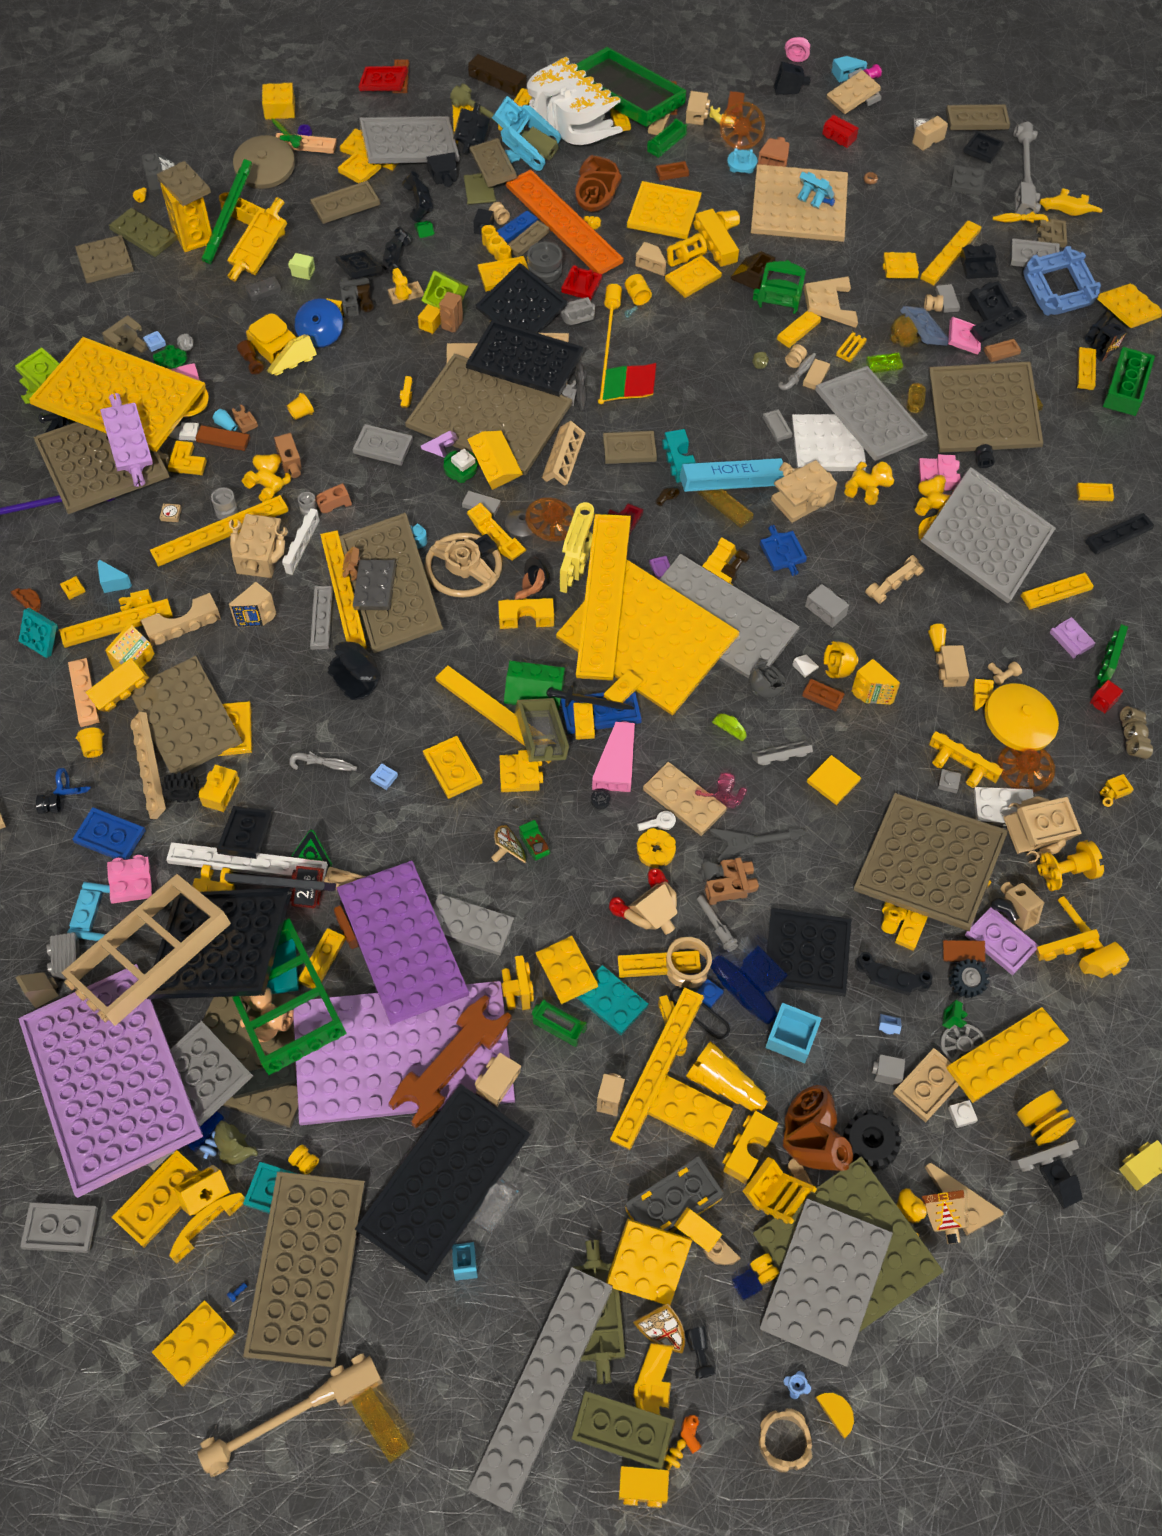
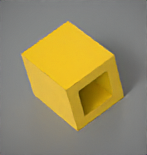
[418,304,441,334]

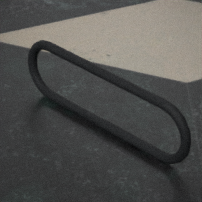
[670,987,730,1039]

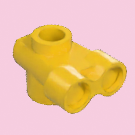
[881,902,907,934]

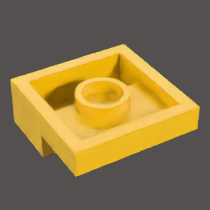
[499,750,543,792]

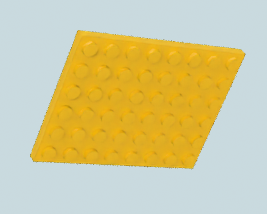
[29,337,205,452]
[556,560,739,716]

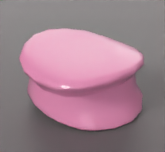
[785,37,810,62]

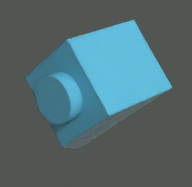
[831,56,867,82]

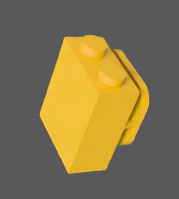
[246,314,296,364]

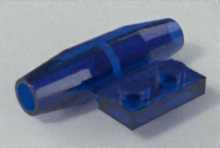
[710,946,788,1025]

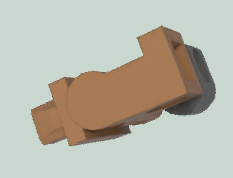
[700,857,759,905]

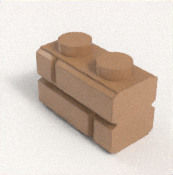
[439,292,463,333]

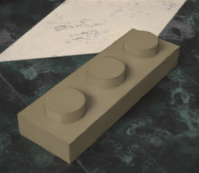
[508,220,549,257]

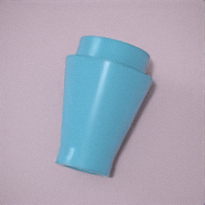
[213,409,238,432]

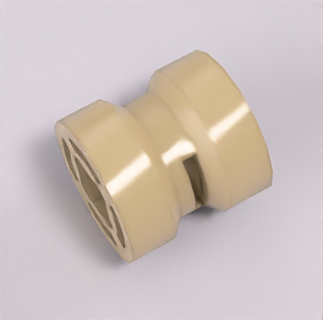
[489,202,510,225]
[924,295,943,312]
[785,344,807,368]

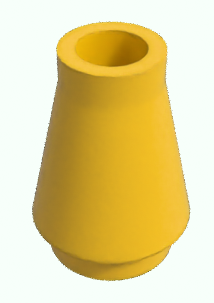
[928,624,946,652]

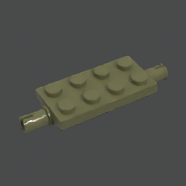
[573,1240,625,1384]

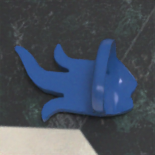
[53,768,90,796]

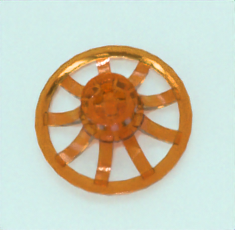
[720,101,765,150]
[525,498,574,541]
[998,746,1055,792]

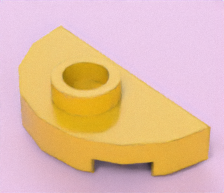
[400,376,413,408]

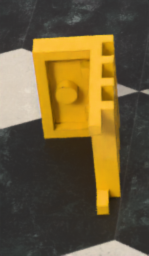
[743,1157,817,1224]

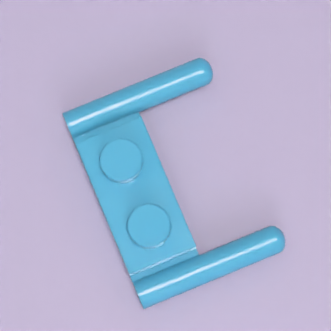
[67,882,110,941]

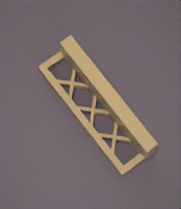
[542,421,585,486]

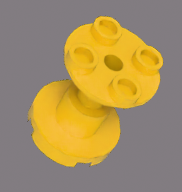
[1037,840,1104,891]

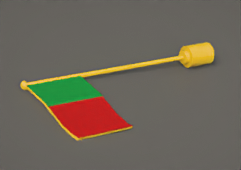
[598,284,656,404]

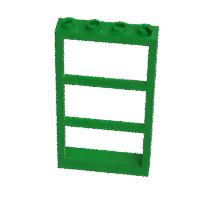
[232,918,347,1075]

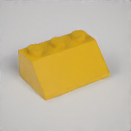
[467,431,523,490]

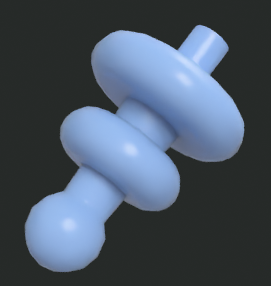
[200,1131,217,1159]

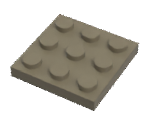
[75,235,134,283]

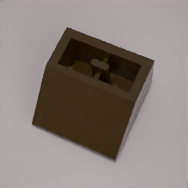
[730,251,776,289]

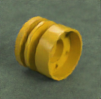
[1016,1090,1076,1146]

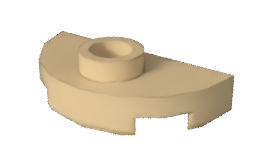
[703,1238,740,1265]

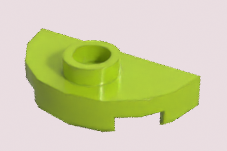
[712,714,746,741]

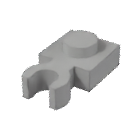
[560,380,577,406]

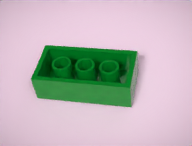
[1103,347,1155,416]

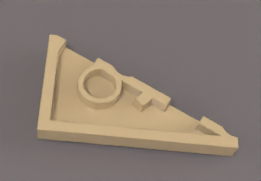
[925,1163,1004,1235]

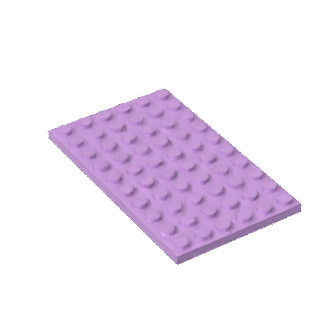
[18,964,203,1198]
[293,981,515,1126]

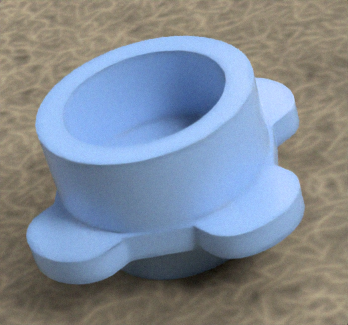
[784,1371,811,1399]

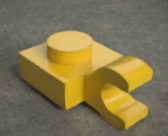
[118,589,153,611]

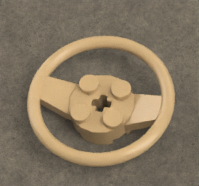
[424,533,502,597]

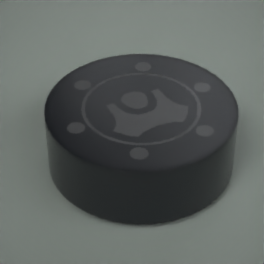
[591,789,610,809]

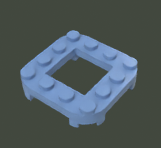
[1023,246,1101,316]

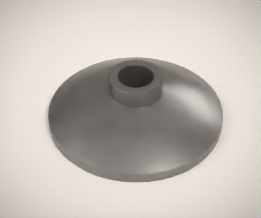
[505,509,540,538]

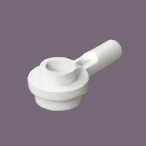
[637,811,676,831]

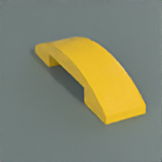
[467,503,526,560]
[169,1193,245,1264]

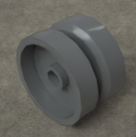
[527,241,562,283]

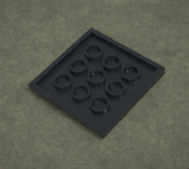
[476,263,568,333]
[763,908,852,997]

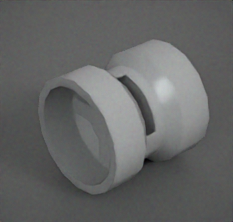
[297,492,317,516]

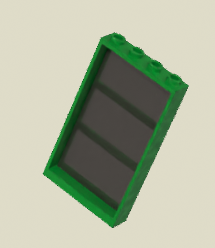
[576,47,686,127]

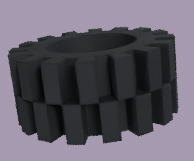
[162,772,199,803]

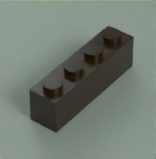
[468,54,527,97]

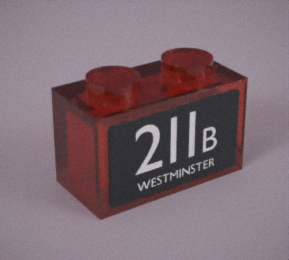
[290,866,324,909]

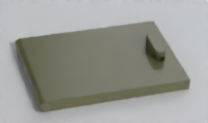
[464,173,496,205]

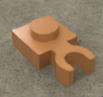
[232,405,258,433]

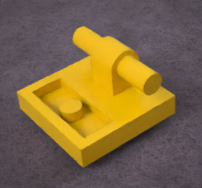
[501,955,534,1010]

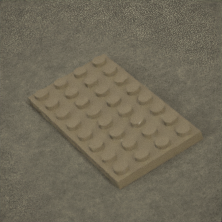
[339,513,443,653]
[243,1172,365,1368]

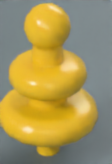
[133,187,147,203]
[584,216,601,230]
[665,1439,686,1470]

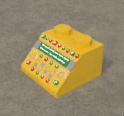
[105,624,155,670]
[851,659,900,705]

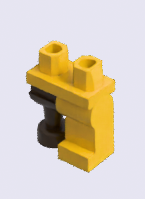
[702,537,750,585]

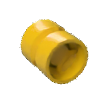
[624,274,652,305]

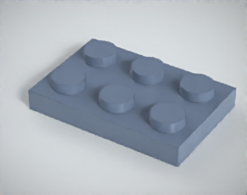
[900,306,949,346]

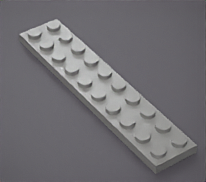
[468,1267,613,1513]

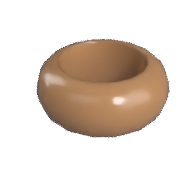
[864,172,878,185]

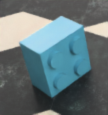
[765,1003,822,1063]

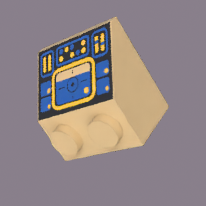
[229,582,277,627]

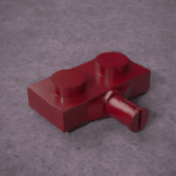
[607,503,643,536]

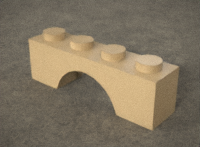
[141,593,221,647]

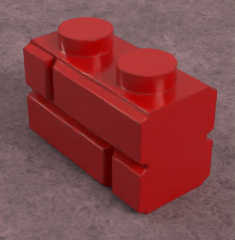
[822,115,859,148]

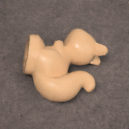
[240,988,294,1042]

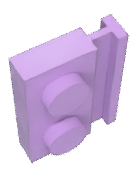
[1050,617,1095,658]

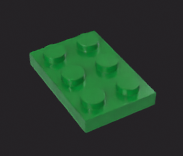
[1097,624,1128,688]

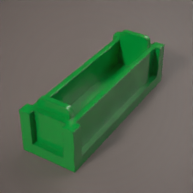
[647,118,687,158]

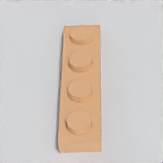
[276,133,337,154]
[68,658,100,727]

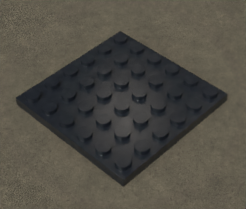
[147,887,292,999]

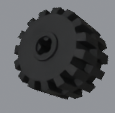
[843,1109,902,1172]

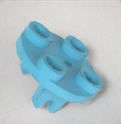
[727,148,758,174]

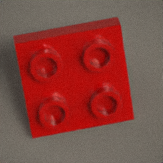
[561,265,602,301]

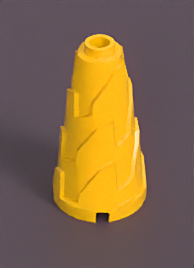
[686,1041,768,1112]

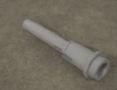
[697,895,738,952]

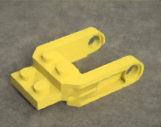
[560,502,594,593]

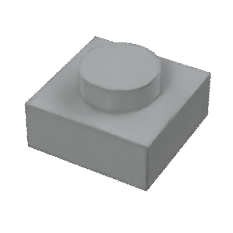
[938,769,961,793]

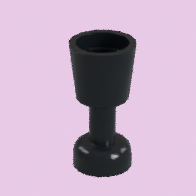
[684,1326,716,1379]

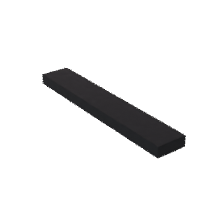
[224,873,336,892]

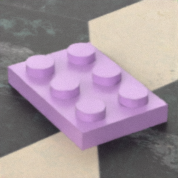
[965,907,1039,976]

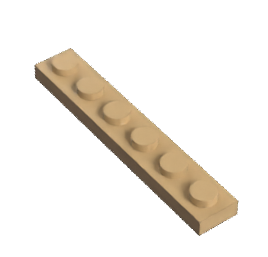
[131,712,166,819]

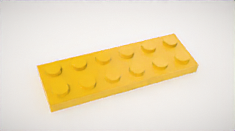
[946,1007,1069,1103]

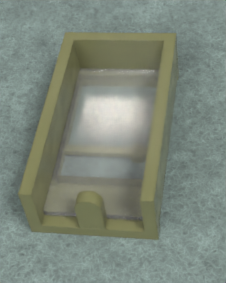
[515,698,569,762]

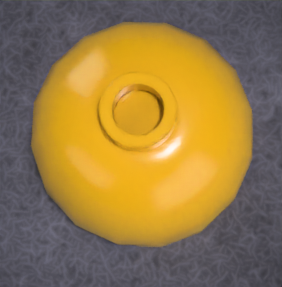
[824,641,858,678]

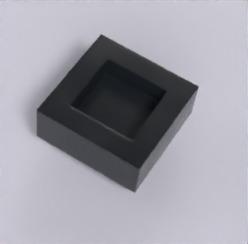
[473,534,497,558]

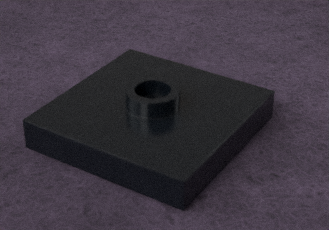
[963,131,1004,163]

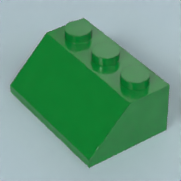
[504,661,565,711]

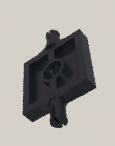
[453,103,490,155]

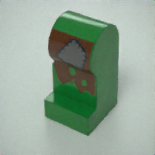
[519,820,550,861]

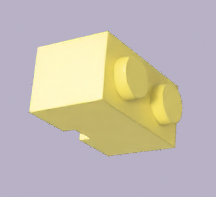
[1119,1140,1162,1191]

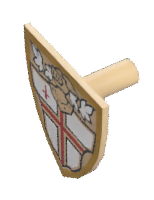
[491,825,526,863]
[633,1303,685,1354]

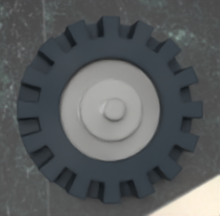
[948,959,990,998]

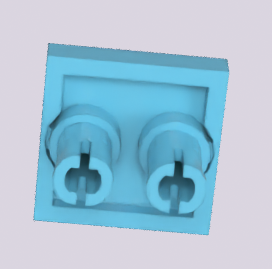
[797,172,834,209]

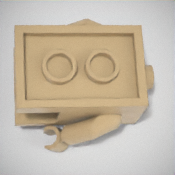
[771,460,837,523]
[229,514,288,578]
[1003,796,1082,864]

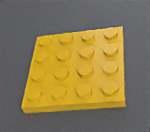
[627,181,702,239]

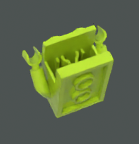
[15,347,60,404]

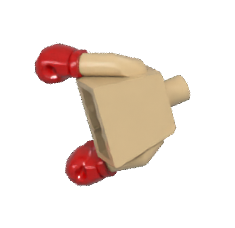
[609,868,677,935]

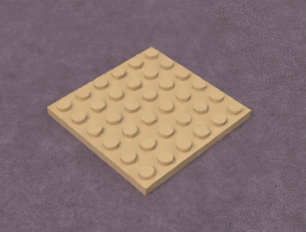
[751,164,848,242]

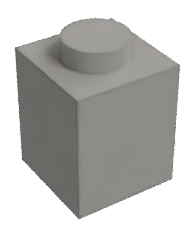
[871,1054,905,1086]

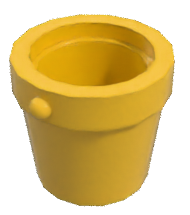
[716,210,740,230]
[286,393,314,420]
[75,728,104,758]

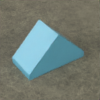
[97,560,132,593]
[452,1242,478,1281]

